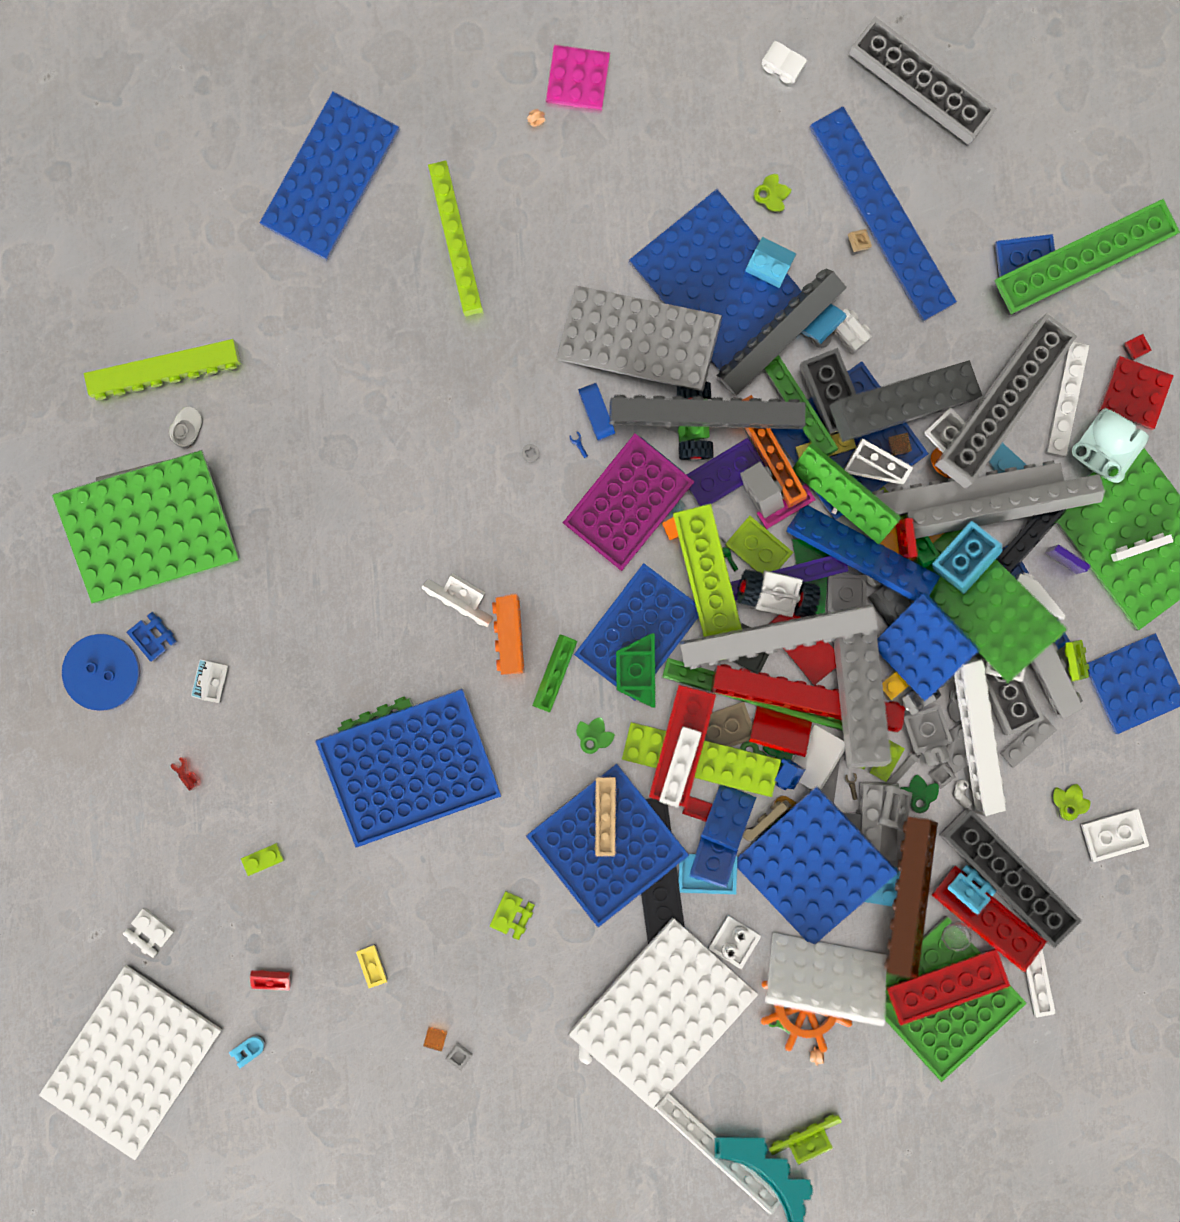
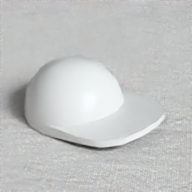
[168,406,202,447]

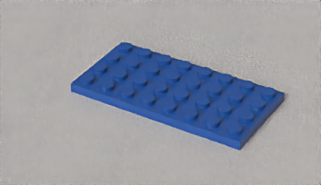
[259,91,400,260]

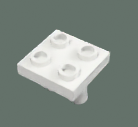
[708,915,761,969]

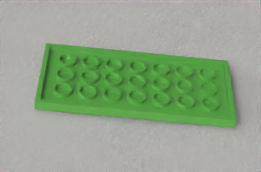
[913,529,1067,683]

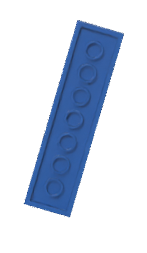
[786,505,940,601]

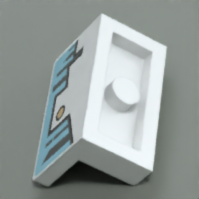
[191,659,228,703]

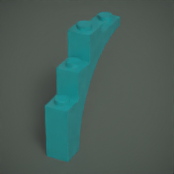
[714,1137,813,1222]

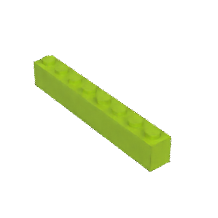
[428,160,483,317]
[84,339,241,400]

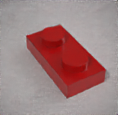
[250,970,291,991]

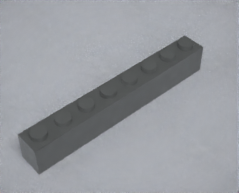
[716,269,847,395]

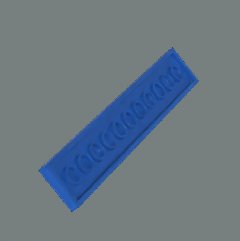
[810,106,957,322]

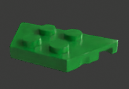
[616,633,655,708]

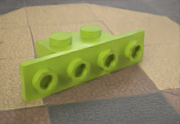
[769,1115,842,1165]

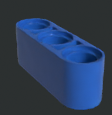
[578,383,615,440]

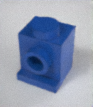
[775,759,805,790]

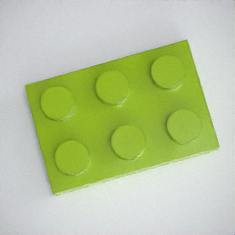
[725,515,794,574]

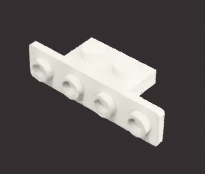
[421,574,493,627]

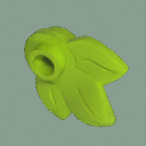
[754,174,792,212]
[1053,784,1091,821]

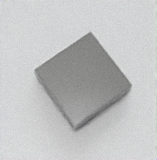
[928,763,956,789]
[445,1043,473,1071]

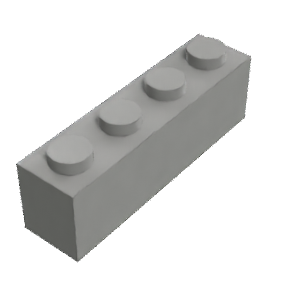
[1031,643,1084,719]

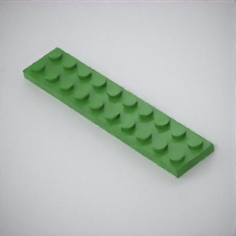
[994,199,1180,315]

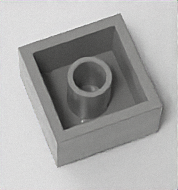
[740,462,784,519]

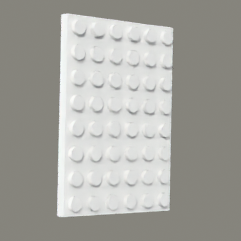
[568,918,758,1110]
[39,965,222,1160]

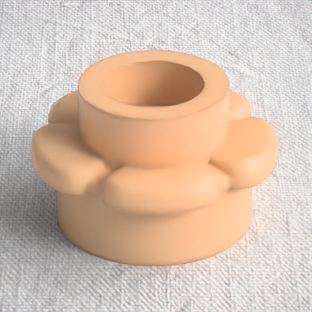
[527,109,545,126]
[810,1046,824,1066]

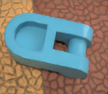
[229,1036,265,1068]

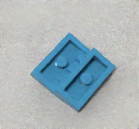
[802,304,847,344]

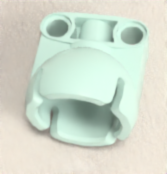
[1072,408,1149,483]

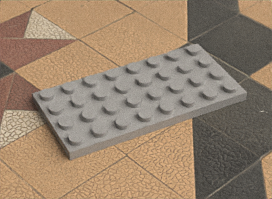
[557,285,722,391]

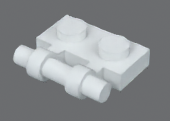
[123,908,175,958]

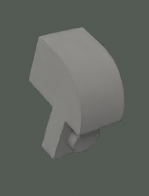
[901,690,941,715]

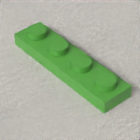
[532,634,577,712]

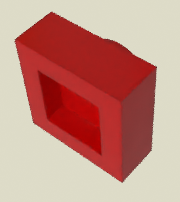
[1124,334,1152,360]

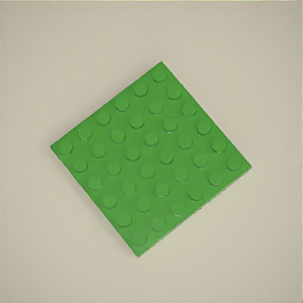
[885,916,1027,1082]

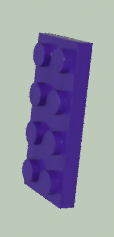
[686,438,765,506]

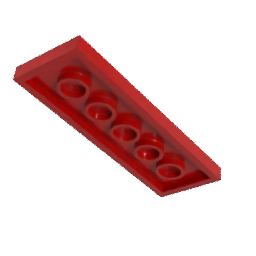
[649,685,716,808]
[932,865,1047,972]
[886,948,1010,1026]

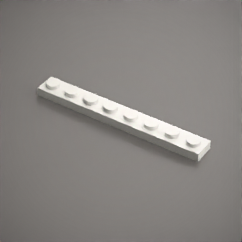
[654,1093,781,1214]

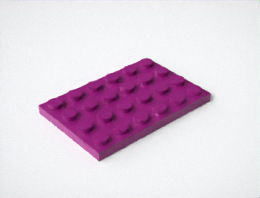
[562,433,695,571]

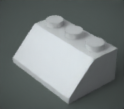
[924,407,965,453]

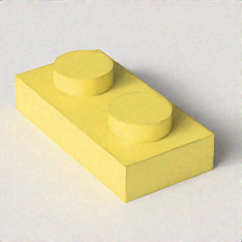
[356,945,388,988]

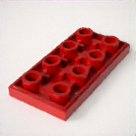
[768,613,836,686]

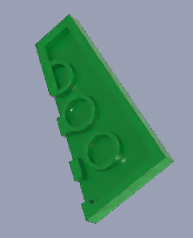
[791,539,829,615]

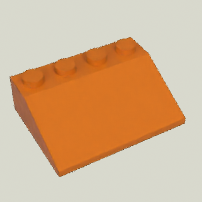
[492,594,525,675]

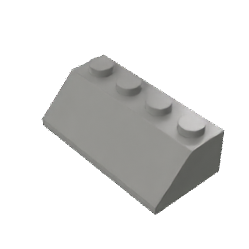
[859,782,899,861]

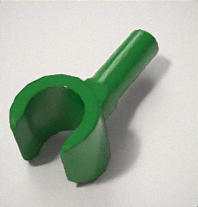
[722,547,738,571]

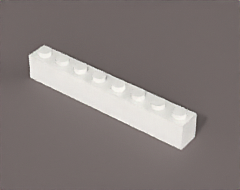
[954,658,1006,816]

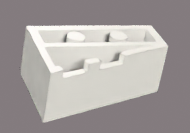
[844,439,913,485]

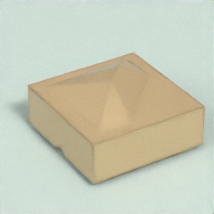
[847,229,872,252]

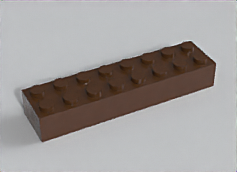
[885,816,938,978]

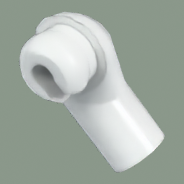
[954,780,972,809]
[579,1045,593,1064]

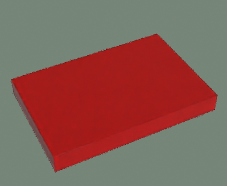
[749,706,812,757]

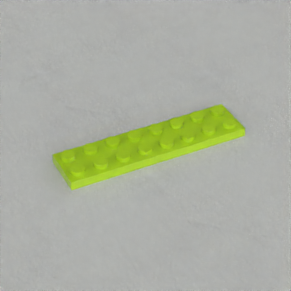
[673,504,742,661]
[622,722,781,797]

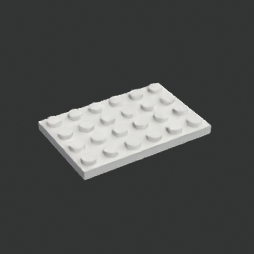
[766,933,887,1025]

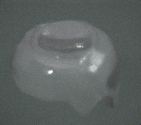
[942,921,972,951]

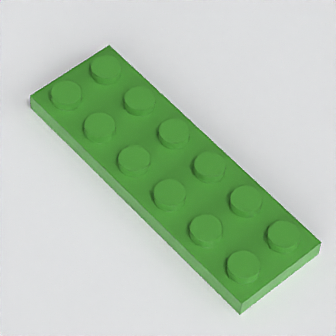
[793,443,901,544]

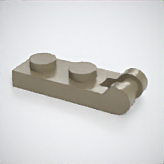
[743,800,792,841]

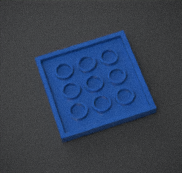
[877,592,980,701]
[1087,633,1180,734]

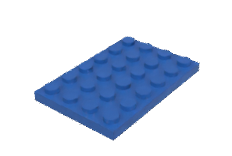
[574,563,699,701]

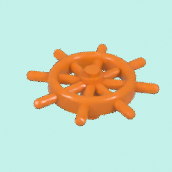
[761,981,853,1052]

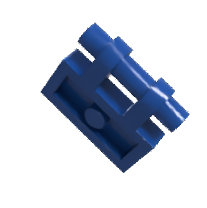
[126,612,177,662]

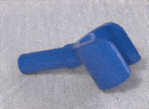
[570,431,588,458]

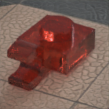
[171,757,199,791]

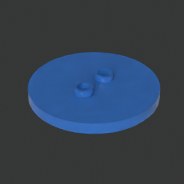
[62,634,140,711]

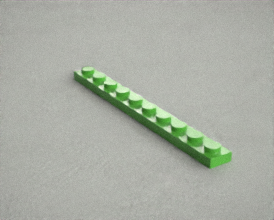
[662,658,843,731]

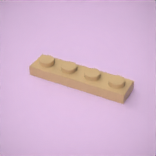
[596,777,616,856]

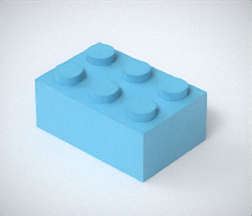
[933,521,1002,594]

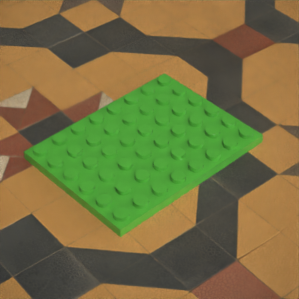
[1056,448,1180,630]
[52,450,239,603]

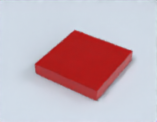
[895,518,917,558]

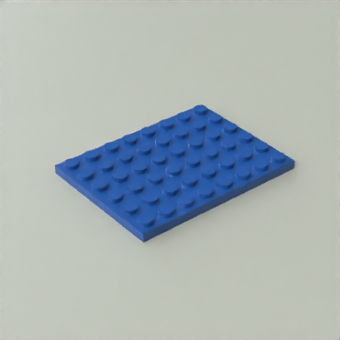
[629,189,802,370]
[315,688,501,848]

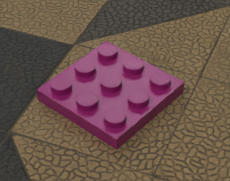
[546,45,610,110]

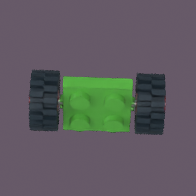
[677,381,714,460]

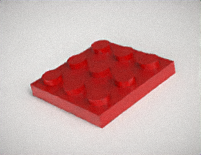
[1099,356,1174,430]

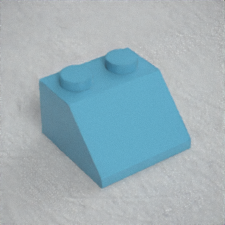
[745,237,797,288]

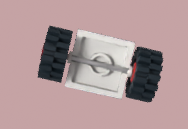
[737,569,821,617]

